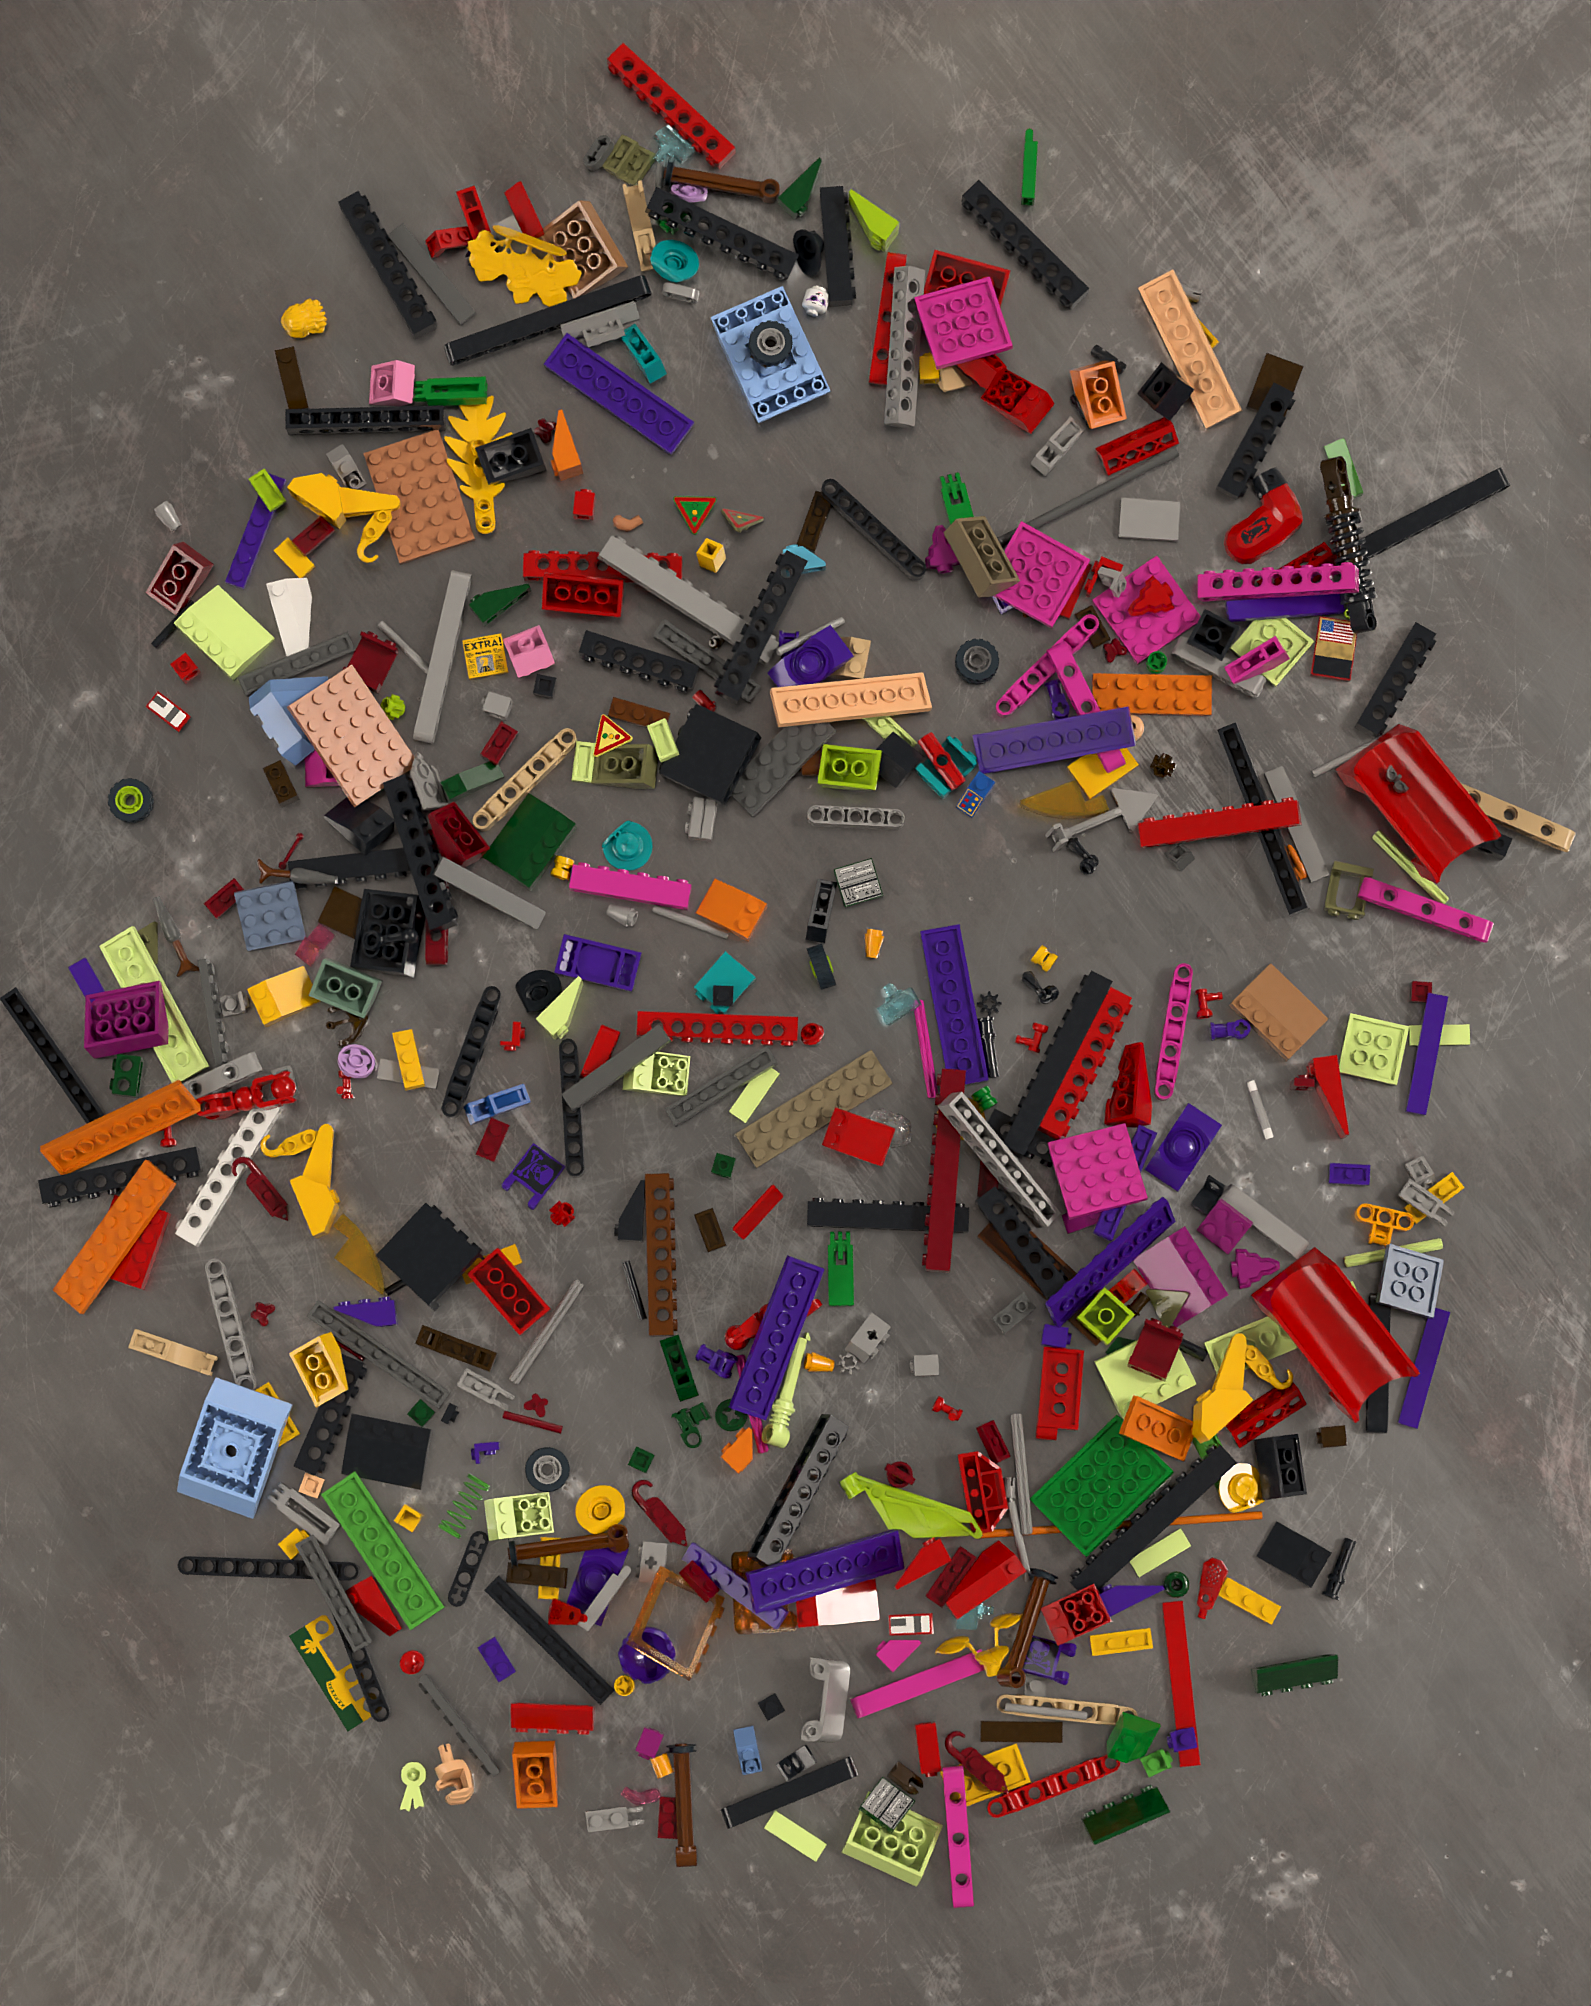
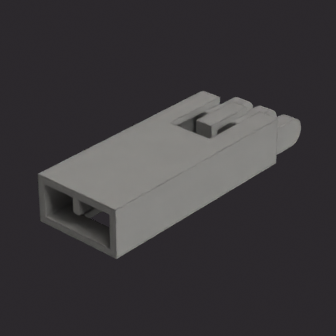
[267,1481,341,1545]
[578,1566,632,1632]

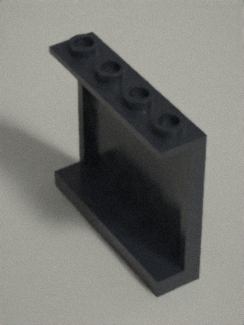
[659,704,762,807]
[376,1203,485,1311]

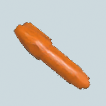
[1287,844,1308,880]

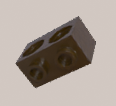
[262,760,300,808]

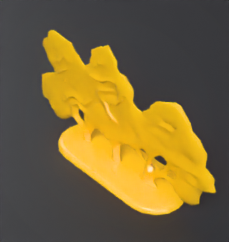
[467,225,582,307]

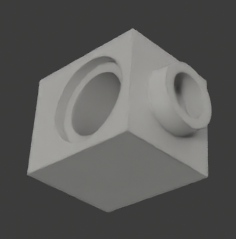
[481,691,513,721]
[910,1355,939,1377]

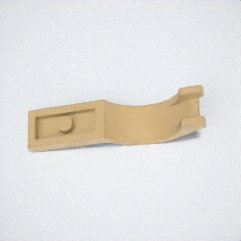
[622,180,656,272]
[128,1329,218,1376]

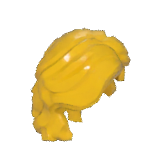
[281,298,327,338]

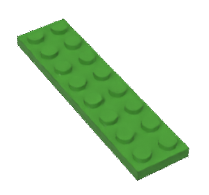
[321,1472,445,1630]

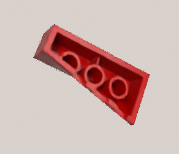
[956,354,1007,390]

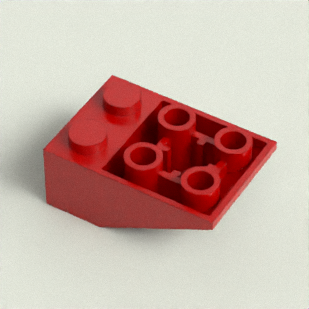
[981,369,1055,434]
[1040,1584,1112,1646]

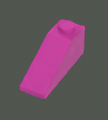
[1224,636,1290,684]

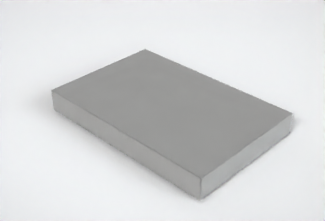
[1118,498,1181,542]

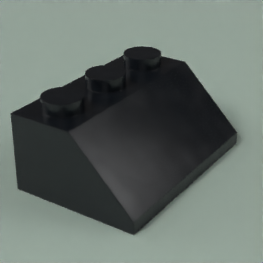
[1254,1434,1307,1500]

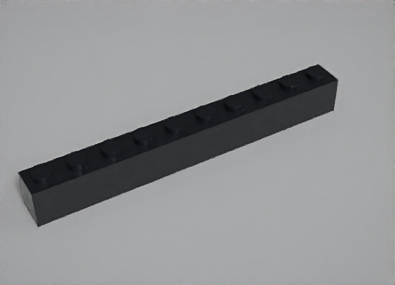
[1217,722,1310,916]
[1001,970,1113,1159]
[1069,1443,1237,1591]

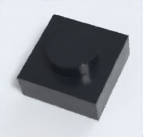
[533,674,557,698]
[713,985,734,1007]
[441,1403,460,1425]
[758,1693,785,1721]

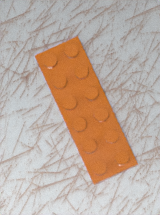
[1092,673,1212,716]

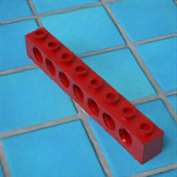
[607,43,736,170]
[523,550,683,583]
[1038,987,1133,1140]
[637,1011,798,1046]

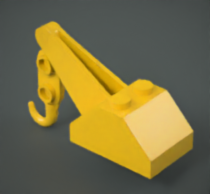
[287,473,401,563]
[260,1124,340,1239]
[1192,1333,1293,1444]

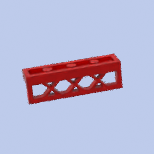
[1095,417,1179,476]
[1257,542,1337,586]
[1225,1379,1307,1448]

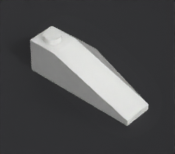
[266,578,312,656]

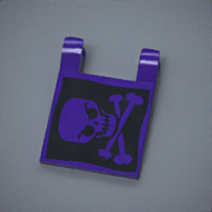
[502,1143,566,1210]
[1022,1636,1077,1685]

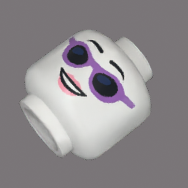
[802,286,829,317]

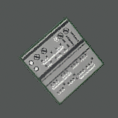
[834,858,883,908]
[859,1777,915,1833]

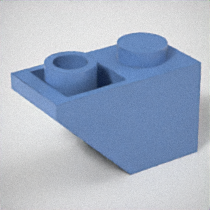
[733,1726,763,1775]

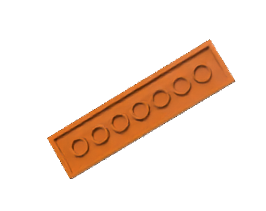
[40,1080,201,1175]
[53,1160,177,1314]

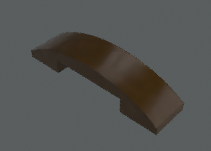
[415,1325,497,1372]

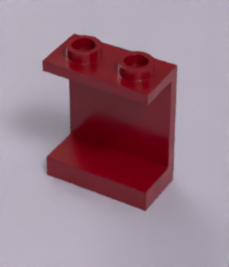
[342,631,399,694]
[1127,1318,1184,1382]

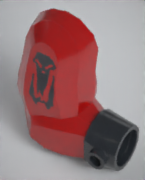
[1224,467,1303,564]

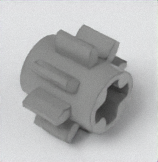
[836,1350,861,1375]

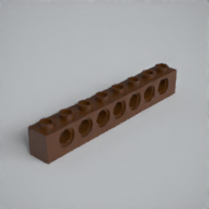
[645,1173,678,1337]

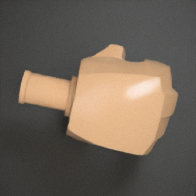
[435,1744,474,1805]

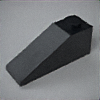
[805,879,837,943]
[614,1180,645,1242]

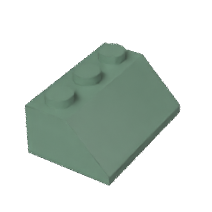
[309,958,383,1018]

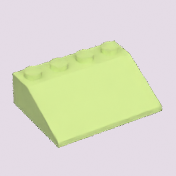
[174,585,275,681]
[1095,1326,1196,1420]
[842,1791,943,1887]

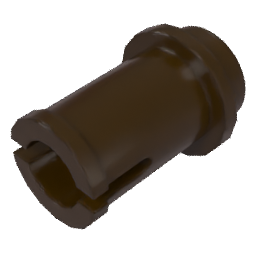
[1127,1292,1151,1318]

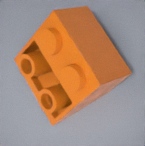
[721,1427,753,1474]

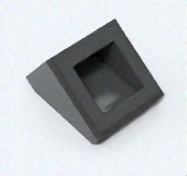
[1164,843,1195,871]

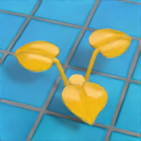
[935,1613,1023,1677]

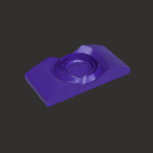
[767,625,854,687]
[554,934,642,992]
[1144,1103,1222,1192]
[566,1548,629,1626]

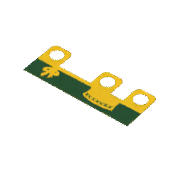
[289,1615,382,1732]

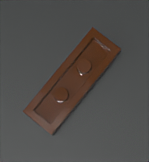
[608,697,671,728]

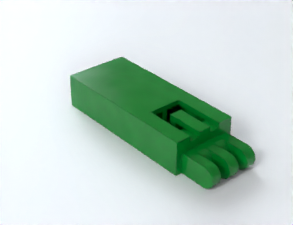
[1021,128,1038,206]
[413,376,488,406]
[940,472,974,525]
[828,1231,854,1306]

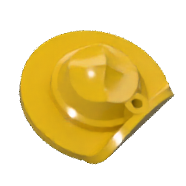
[1218,1463,1265,1513]
[575,1485,625,1534]

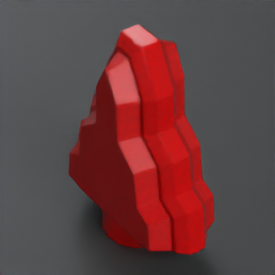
[1127,575,1175,617]

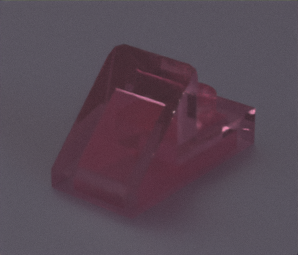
[295,923,336,967]

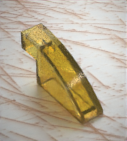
[1019,780,1109,819]
[333,1214,386,1296]

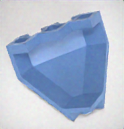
[249,676,328,766]

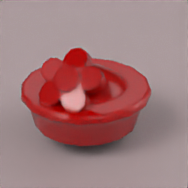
[801,1023,824,1045]
[400,1650,424,1675]

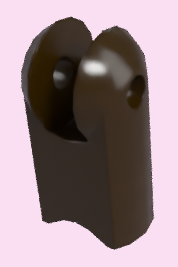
[887,1761,923,1795]

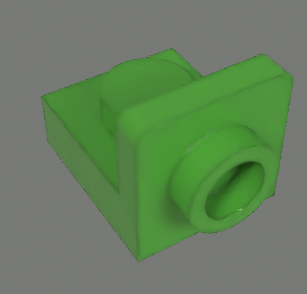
[1140,1748,1173,1777]

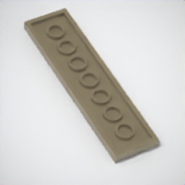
[735,1050,893,1169]

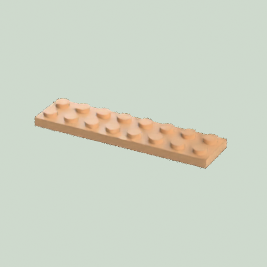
[1138,269,1242,429]
[770,672,932,727]

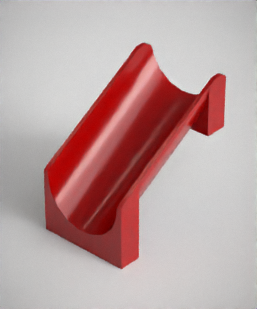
[1335,724,1501,884]
[1251,1247,1420,1424]

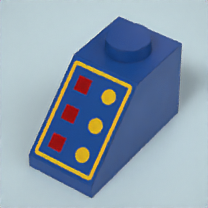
[956,771,995,818]

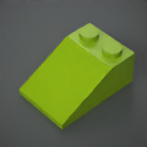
[849,189,899,252]
[817,744,882,790]

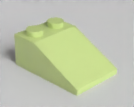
[536,976,583,1040]

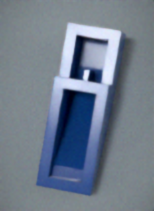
[463,1084,531,1125]

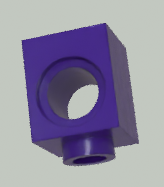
[1041,1324,1072,1348]

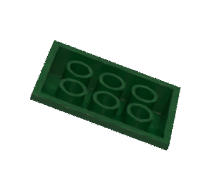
[482,793,577,891]
[1251,1654,1338,1697]
[1081,1785,1170,1845]

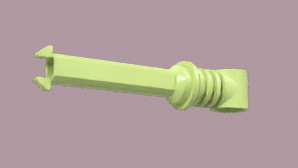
[762,1333,810,1449]

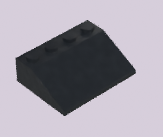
[350,889,425,978]
[341,1414,433,1490]

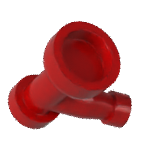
[1195,989,1223,1019]
[1015,1022,1049,1053]
[336,1071,353,1099]
[157,1125,177,1148]
[931,1396,963,1421]

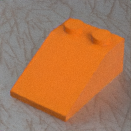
[1070,361,1127,429]
[551,409,583,481]
[696,879,767,941]
[512,1741,558,1808]

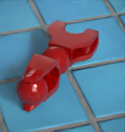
[196,1071,296,1121]
[724,1299,822,1350]

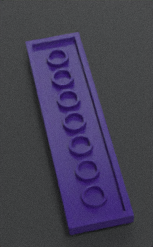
[544,333,694,455]
[972,706,1136,774]
[920,924,989,1085]
[1045,1197,1176,1328]
[729,1255,825,1420]
[746,1529,905,1614]

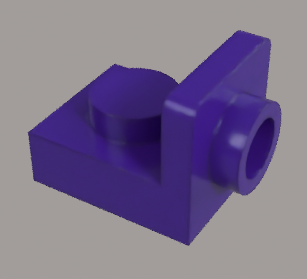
[471,1442,500,1464]
[1166,1727,1198,1753]

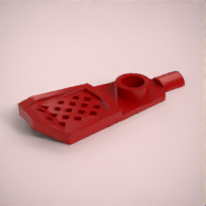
[1197,1558,1229,1619]
[548,1598,588,1625]

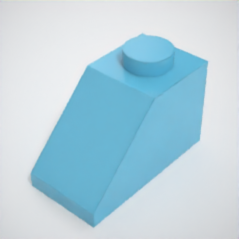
[783,544,826,577]

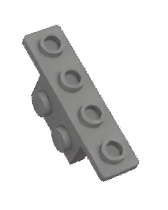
[560,301,640,347]

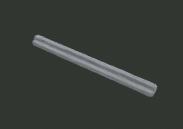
[509,1280,584,1384]
[1011,1414,1032,1535]

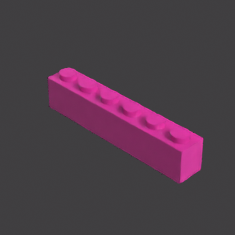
[569,862,692,910]

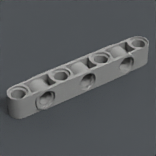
[183,1052,263,1099]
[205,1259,257,1391]

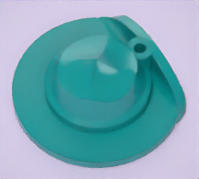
[650,240,699,282]
[602,821,653,871]

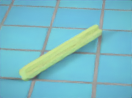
[1372,830,1449,904]
[1344,1238,1443,1267]

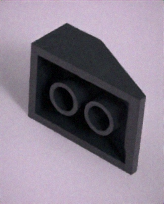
[476,428,547,485]
[324,797,395,855]
[1256,1521,1332,1588]

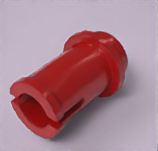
[692,689,717,712]

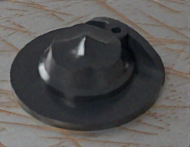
[515,970,562,1013]

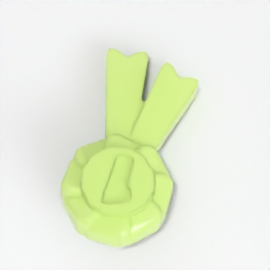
[400,1762,426,1811]

